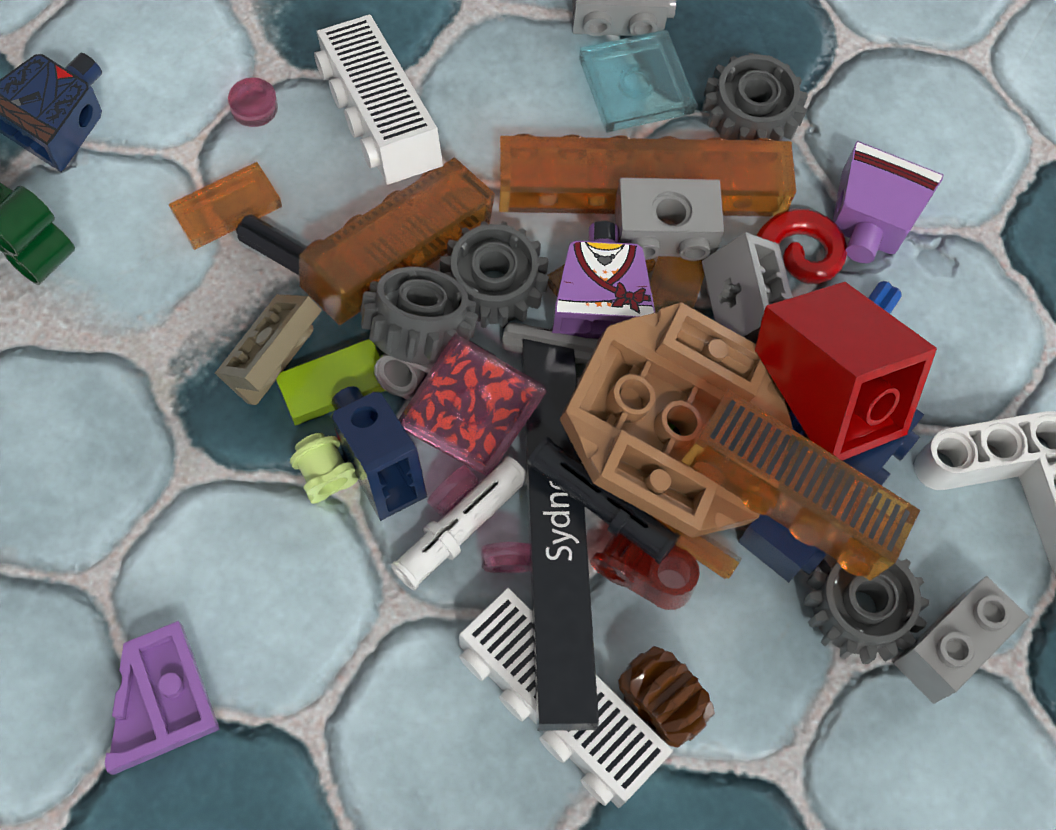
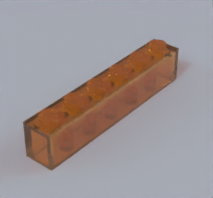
[499,134,796,217]

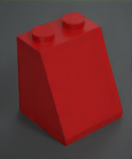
[755,282,937,466]

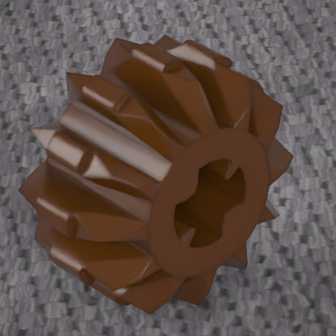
[618,646,715,748]

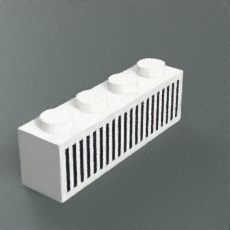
[314,14,443,185]
[459,588,673,808]

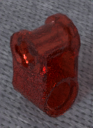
[590,534,700,610]

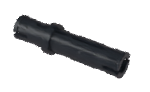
[527,437,681,565]

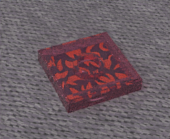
[398,333,547,476]

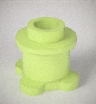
[290,433,358,504]

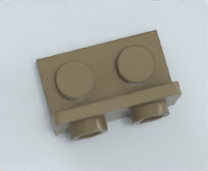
[215,294,322,405]

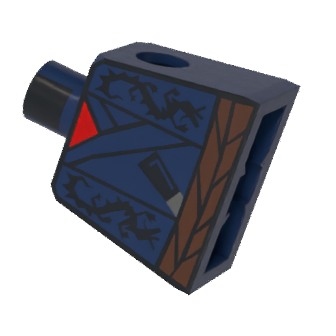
[0,53,102,172]
[331,386,427,521]

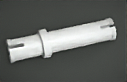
[391,456,527,591]

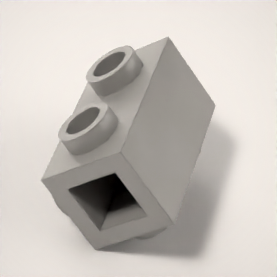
[572,0,676,38]

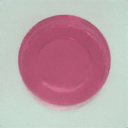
[228,78,278,127]
[427,465,479,516]
[481,542,531,573]

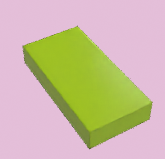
[276,339,386,426]

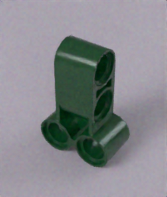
[0,183,75,285]

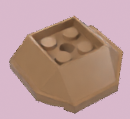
[559,302,793,537]

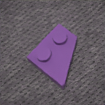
[105,621,220,775]

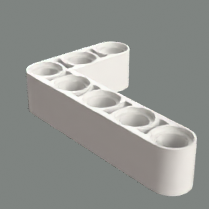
[914,411,1056,580]

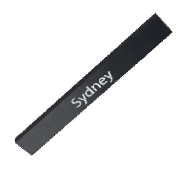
[522,329,599,731]

